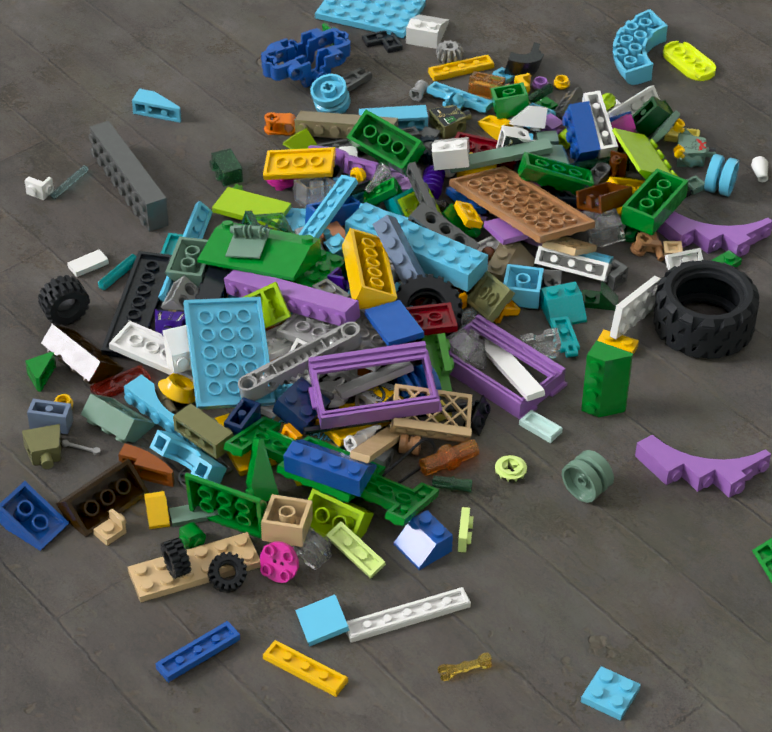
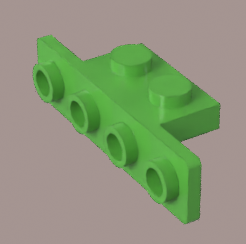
[421,333,454,392]

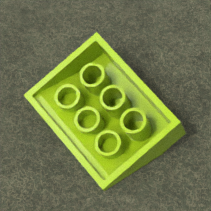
[612,128,679,180]

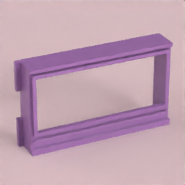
[448,314,567,420]
[308,341,442,430]

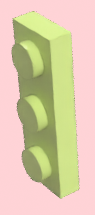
[326,521,386,579]

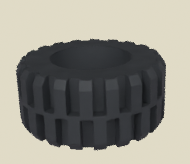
[396,274,463,344]

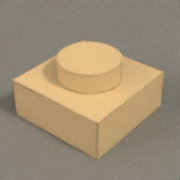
[663,241,683,257]

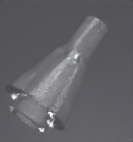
[364,165,392,193]

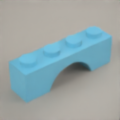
[149,430,227,484]

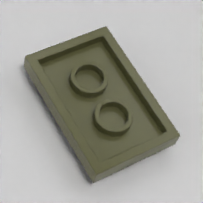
[467,271,515,323]

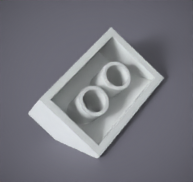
[163,325,192,374]

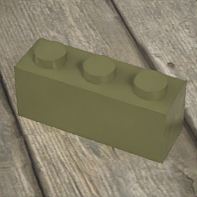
[173,403,233,459]

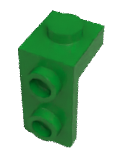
[442,203,484,239]

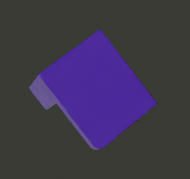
[327,267,350,293]

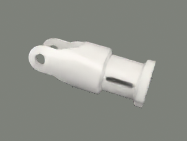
[343,425,382,452]

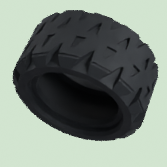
[653,260,759,359]

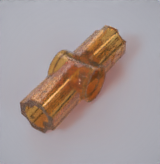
[419,439,480,475]

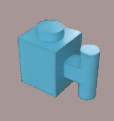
[323,229,344,257]

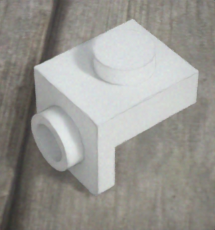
[25,177,54,200]

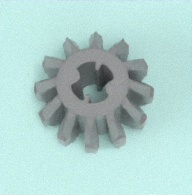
[436,40,464,64]

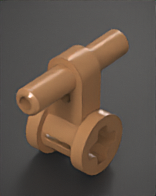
[630,232,665,261]

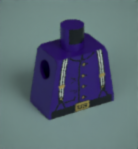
[155,309,186,336]

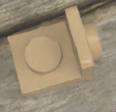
[93,509,126,546]

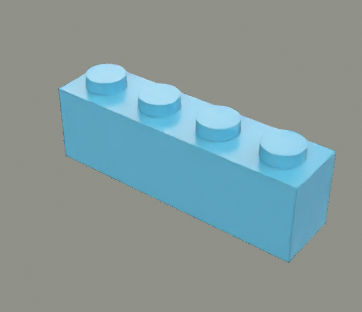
[359,105,428,131]

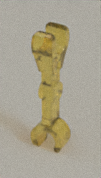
[438,653,492,681]

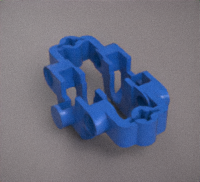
[261,28,351,88]

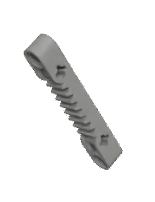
[238,322,362,401]

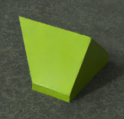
[283,128,317,149]

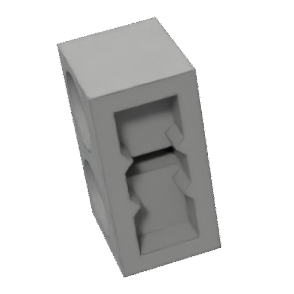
[161,275,199,310]

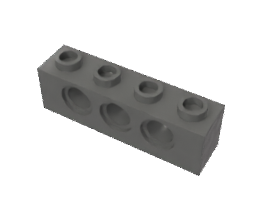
[408,202,480,250]

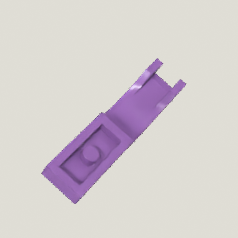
[308,145,379,181]

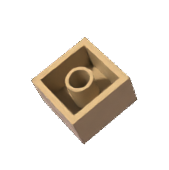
[261,494,313,547]

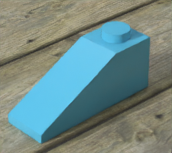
[132,89,181,123]

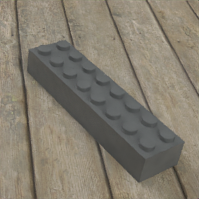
[89,121,169,232]

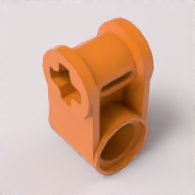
[264,112,296,136]

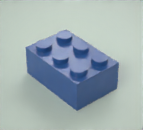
[562,101,601,164]

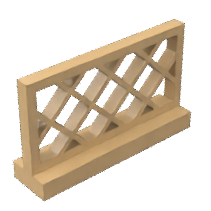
[390,384,472,443]

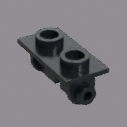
[463,395,491,436]

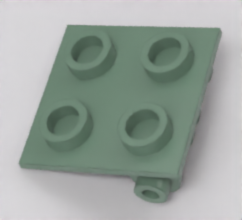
[225,224,270,259]

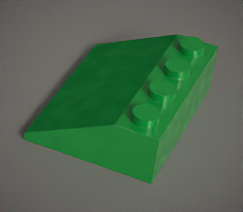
[185,472,268,539]

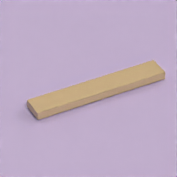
[349,427,401,463]

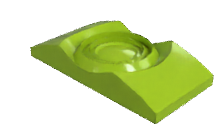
[244,282,292,329]

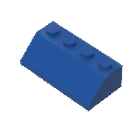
[283,439,377,497]

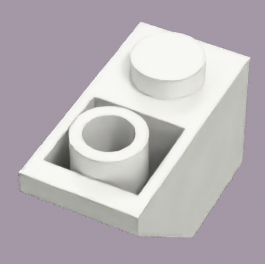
[510,105,548,131]

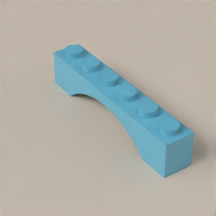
[124,375,208,454]

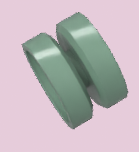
[561,450,614,503]

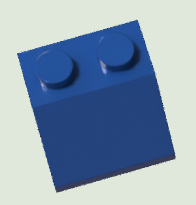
[394,510,453,570]

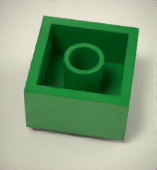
[490,82,529,119]

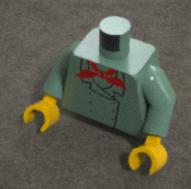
[673,118,716,168]

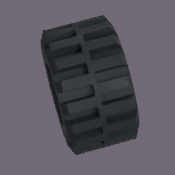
[38,275,90,326]

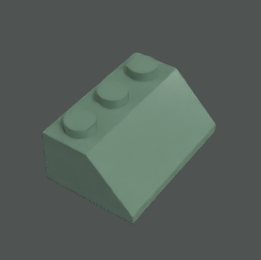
[165,236,208,288]
[81,394,155,443]

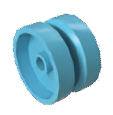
[310,74,351,114]
[704,154,739,197]

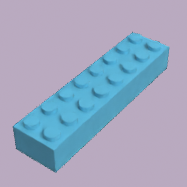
[345,202,488,292]

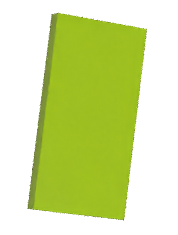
[212,187,291,229]

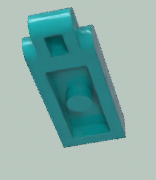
[549,316,580,358]

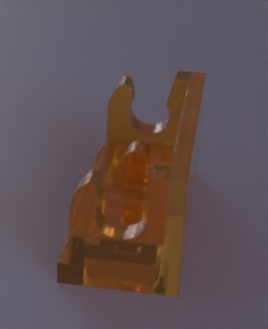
[468,71,506,99]

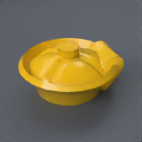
[158,373,195,404]

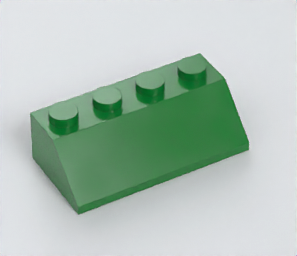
[518,152,594,195]
[581,341,633,417]

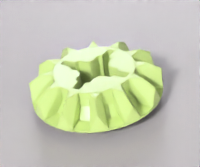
[495,455,527,481]

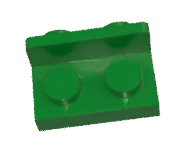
[363,177,402,206]

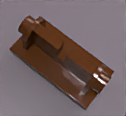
[609,150,628,178]

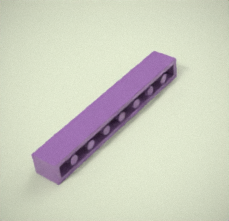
[224,270,361,326]

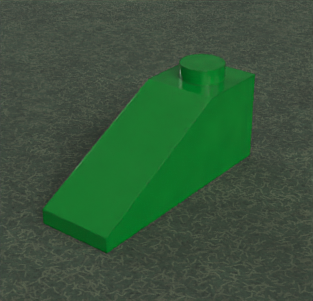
[245,437,279,502]

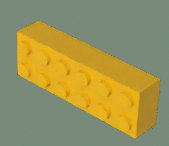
[342,228,397,309]

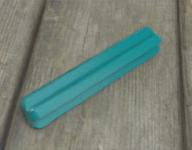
[98,254,137,290]

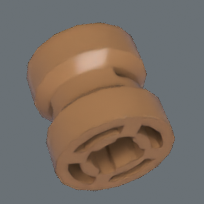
[399,433,422,455]

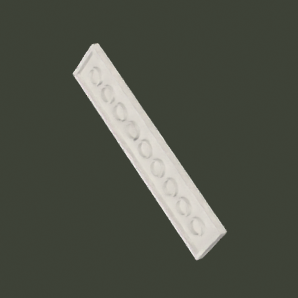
[109,321,280,418]

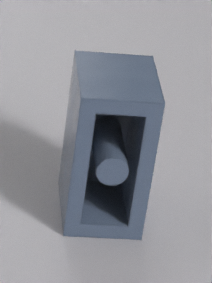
[27,399,73,434]

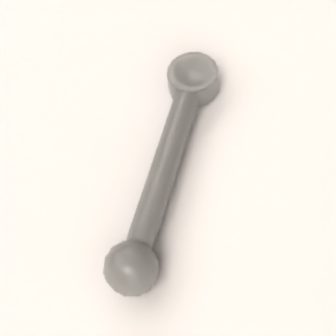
[61,439,101,456]

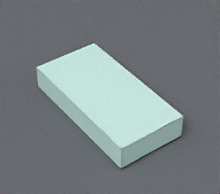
[519,410,563,443]

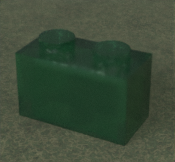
[209,148,243,187]

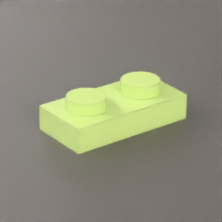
[458,507,474,552]

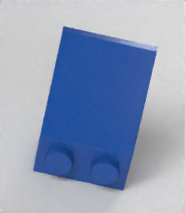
[0,481,69,551]

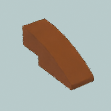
[118,443,175,487]

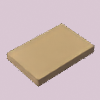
[542,236,597,256]

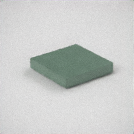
[649,110,680,143]

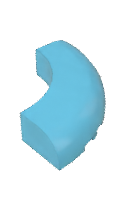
[613,9,668,85]

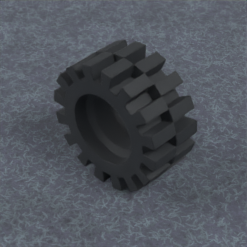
[161,537,192,579]
[207,552,247,593]

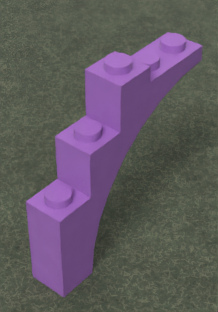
[657,211,772,257]
[635,435,771,498]

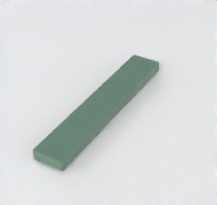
[450,138,553,173]

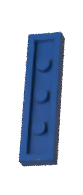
[155,621,240,682]

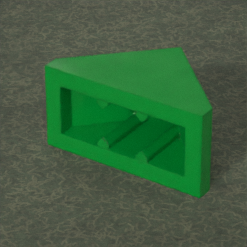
[25,352,56,392]

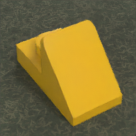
[144,491,170,529]

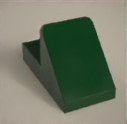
[582,281,619,311]

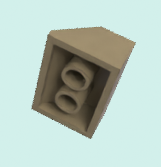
[488,241,535,283]

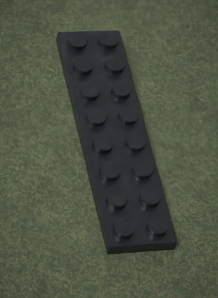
[101,251,172,359]

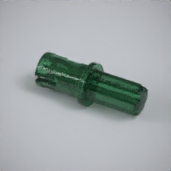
[528,83,554,103]
[432,476,473,492]

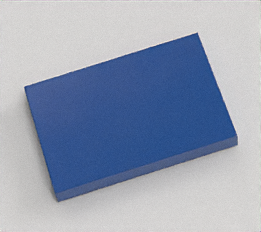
[364,300,424,346]

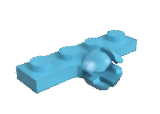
[427,82,493,113]

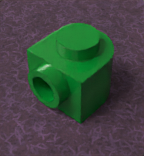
[179,522,206,550]

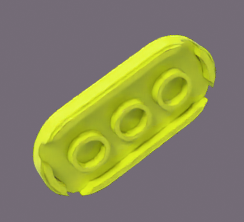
[663,41,716,81]

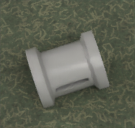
[409,80,429,101]

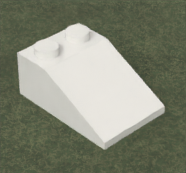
[406,15,449,49]
[432,137,469,170]

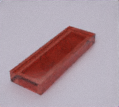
[90,365,151,397]

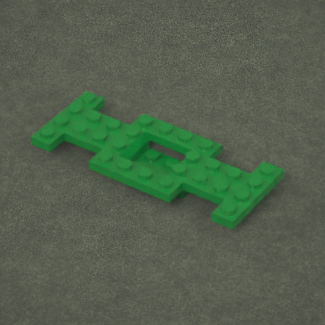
[224,416,439,526]

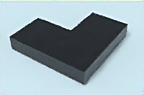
[362,31,403,53]

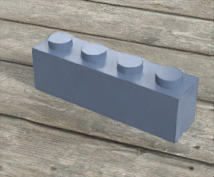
[372,215,426,284]

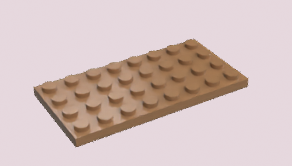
[449,166,596,243]

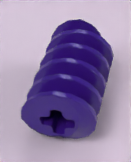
[422,165,445,201]

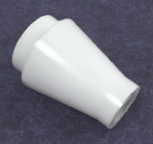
[751,156,768,182]

